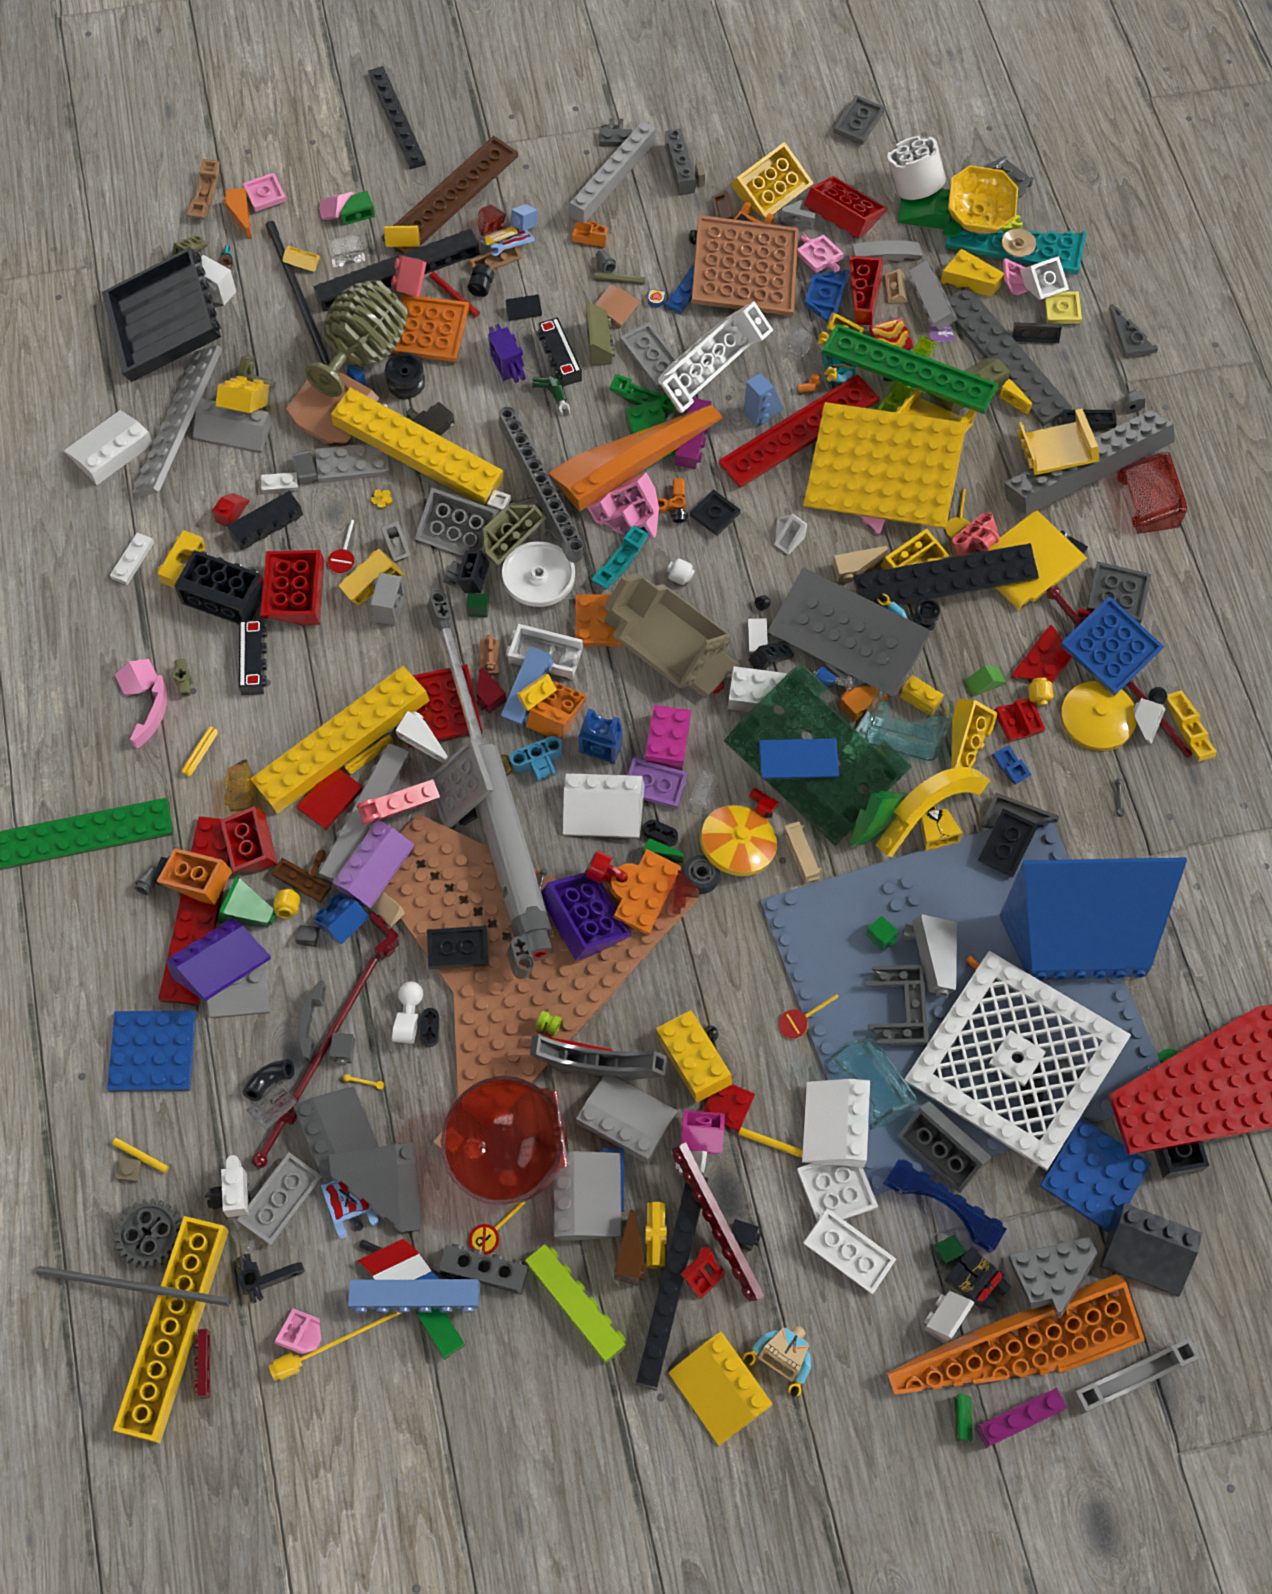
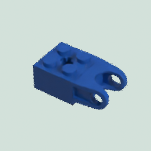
[579,708,623,764]

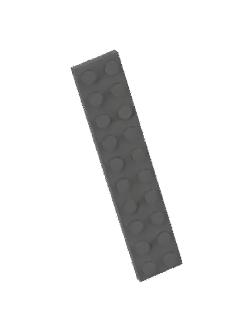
[948,287,1072,426]

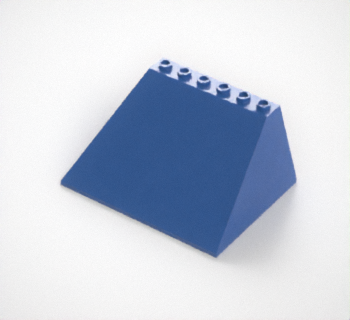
[1000,857,1187,980]

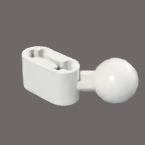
[392,982,423,1044]

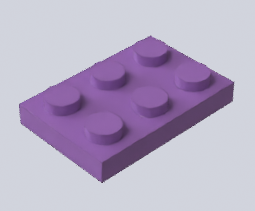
[628,757,688,809]

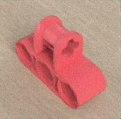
[952,513,1000,556]

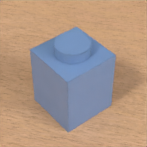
[511,204,538,231]

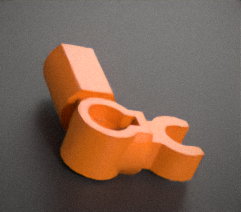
[657,478,686,513]

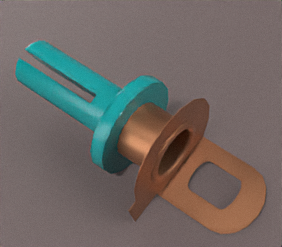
[219,244,233,269]

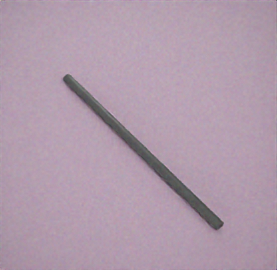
[36,1266,232,1307]

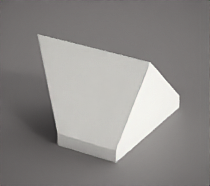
[774,514,807,555]

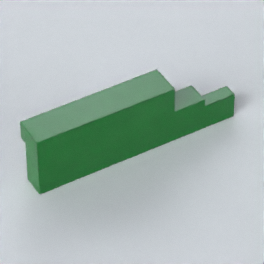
[416,1309,465,1360]

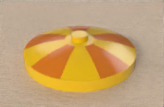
[700,805,777,876]

